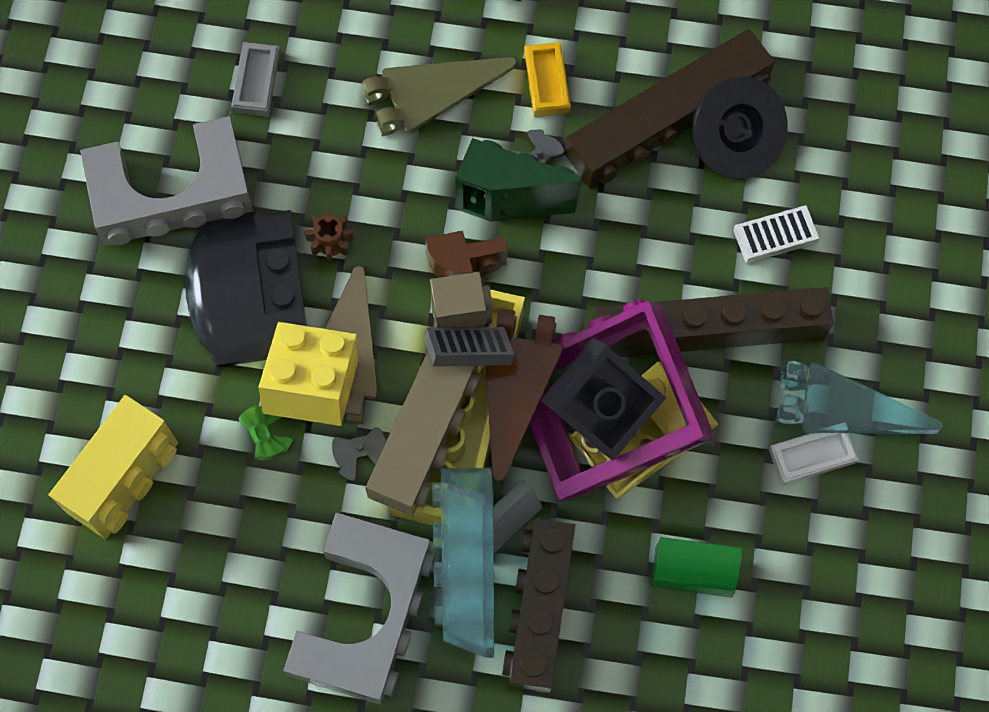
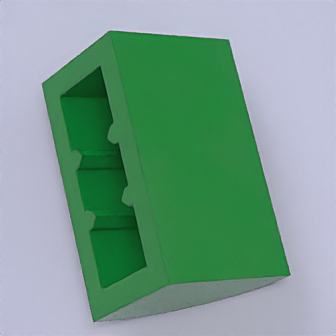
[651,537,743,598]

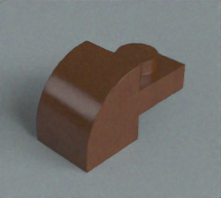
[425,230,507,278]

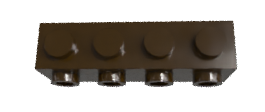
[502,518,576,695]

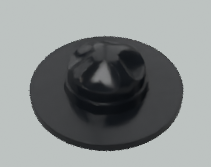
[692,77,788,179]

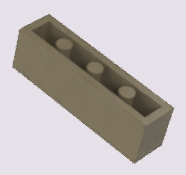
[365,352,482,517]

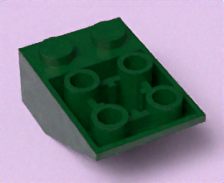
[455,138,582,222]

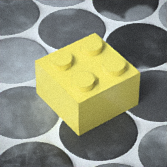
[258,322,358,426]

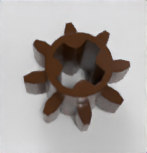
[305,210,354,261]

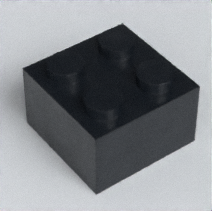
[541,338,666,461]

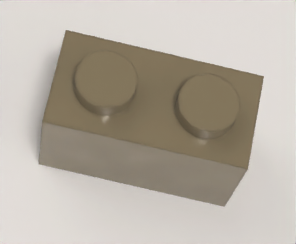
[430,272,493,328]

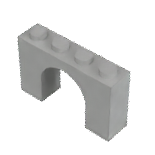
[80,116,253,246]
[283,513,436,705]

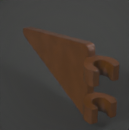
[485,309,562,482]

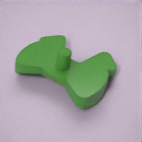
[239,406,293,460]

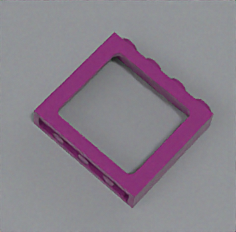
[530,298,715,500]

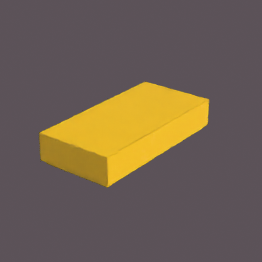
[524,42,571,117]

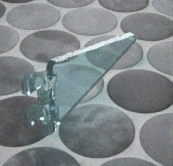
[776,361,943,434]

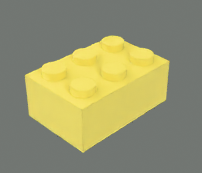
[48,395,178,540]

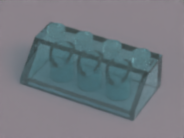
[433,468,494,658]

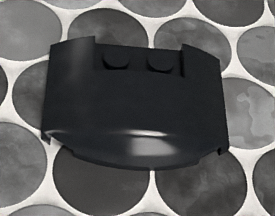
[185,210,307,367]

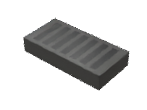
[424,327,515,366]

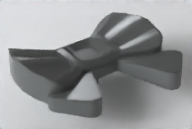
[511,129,565,163]
[332,427,386,481]

